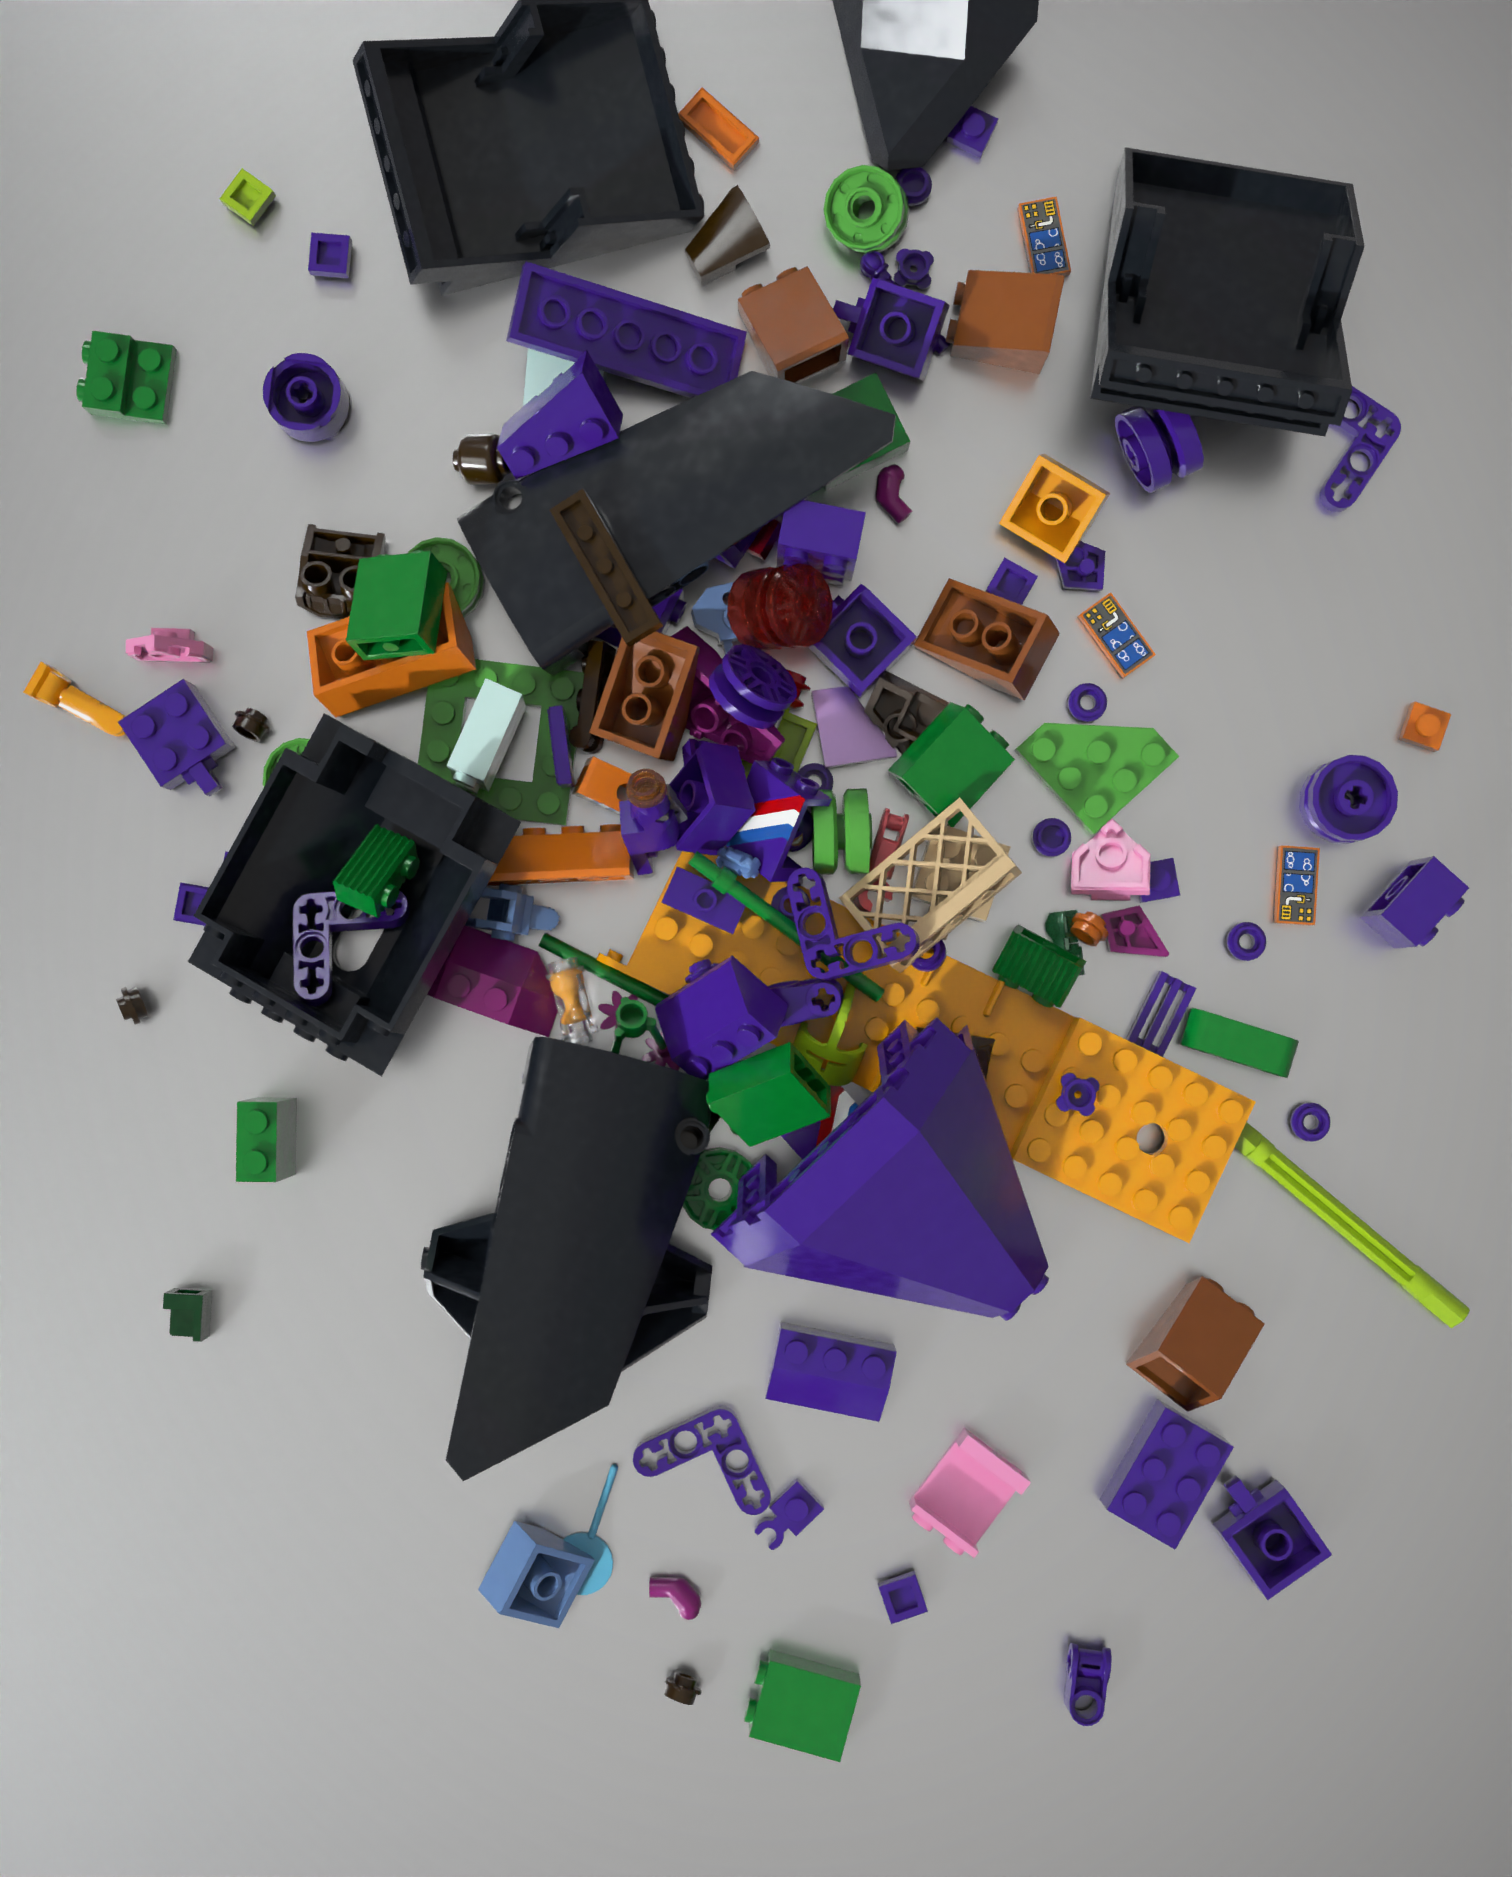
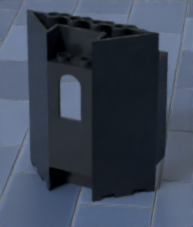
[188,713,521,1077]

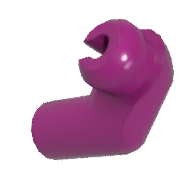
[876,464,913,524]
[649,1577,701,1620]

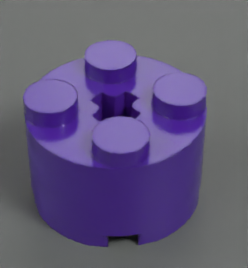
[263,353,349,442]

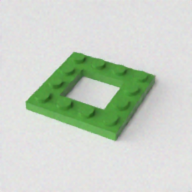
[418,659,584,826]

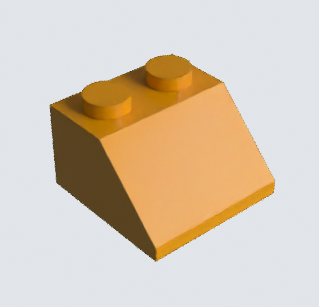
[999,454,1110,563]

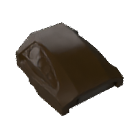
[295,524,386,619]

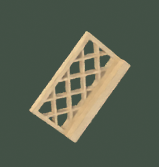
[839,797,1022,973]

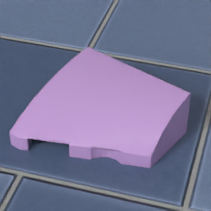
[811,687,897,769]

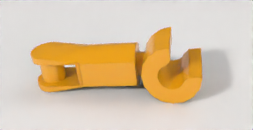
[23,662,126,737]

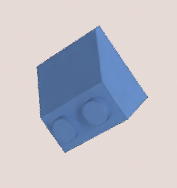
[478,1521,595,1628]

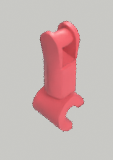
[853,808,909,912]

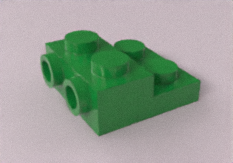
[76,331,177,424]

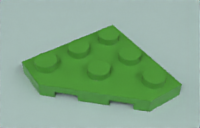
[1014,723,1179,835]

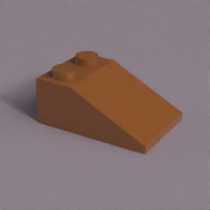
[914,578,1060,701]
[589,631,700,761]

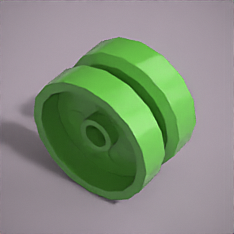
[811,788,872,875]

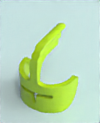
[793,983,868,1086]

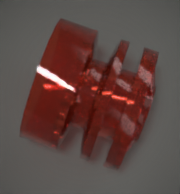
[727,563,833,651]

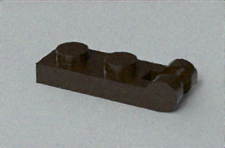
[569,640,616,754]

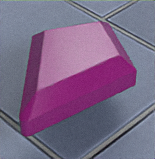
[1101,905,1169,957]

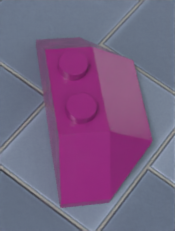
[427,926,562,1037]

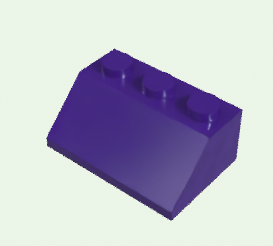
[655,955,789,1080]
[765,1322,897,1422]

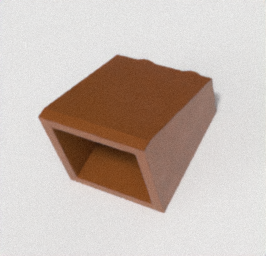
[738,266,849,383]
[945,270,1065,374]
[1126,1276,1265,1412]

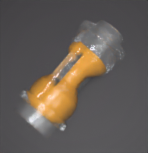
[545,957,599,1045]

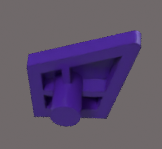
[1056,541,1106,591]

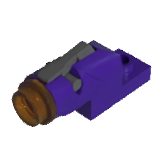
[619,769,688,875]

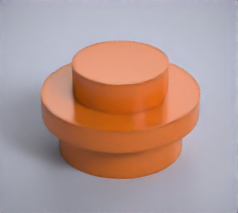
[1070,911,1109,946]

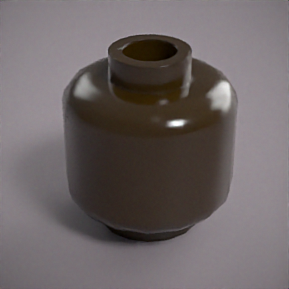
[453,433,511,485]

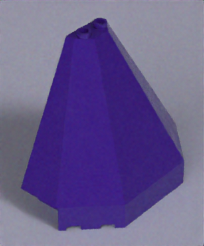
[711,1017,1049,1321]

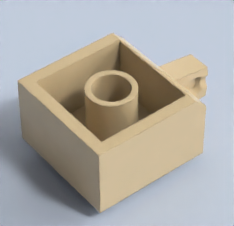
[911,826,1010,940]

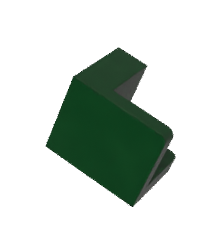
[163,1288,212,1342]

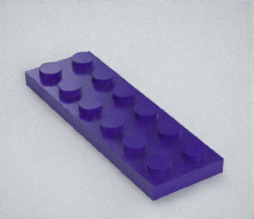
[506,261,747,398]

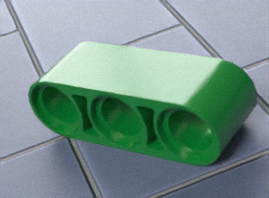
[1180,1008,1299,1078]

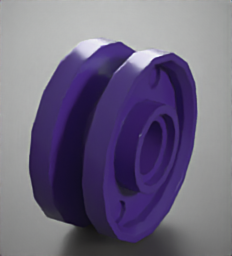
[709,644,797,729]

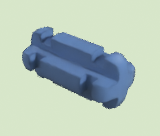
[716,847,761,879]

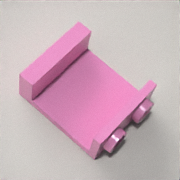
[909,1428,1031,1558]

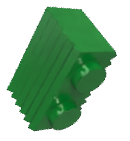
[333,824,420,918]
[992,924,1087,1008]

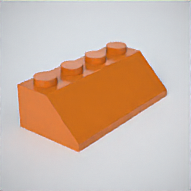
[307,582,476,718]
[487,824,634,886]

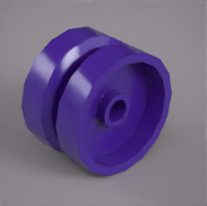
[1115,406,1204,493]
[1299,755,1398,844]

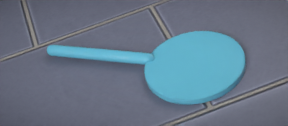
[563,1464,618,1595]

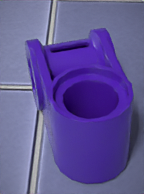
[768,978,843,1027]
[1064,1643,1112,1726]

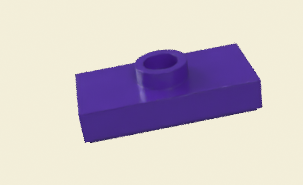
[661,867,745,934]

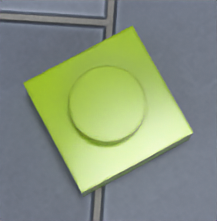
[219,168,276,226]

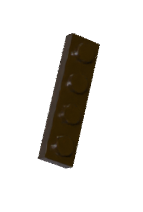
[549,488,664,647]

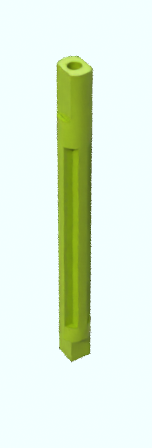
[1235,1122,1470,1328]

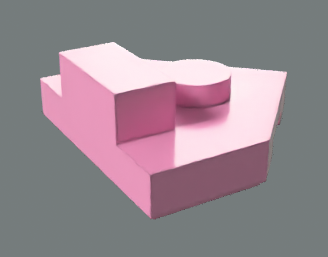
[126,628,213,663]
[1071,818,1151,901]

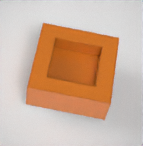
[1398,702,1451,752]

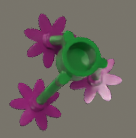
[598,991,680,1071]

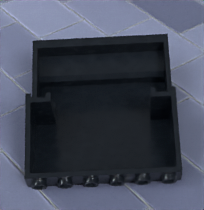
[352,0,705,296]
[1090,147,1365,437]

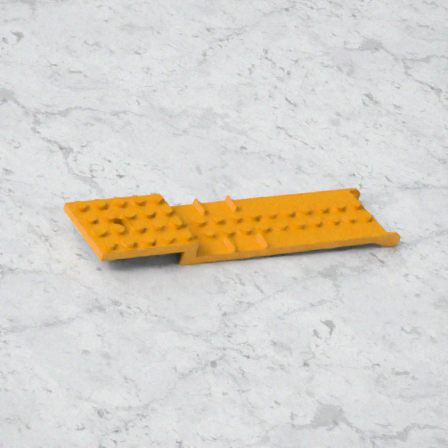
[596,851,1256,1243]

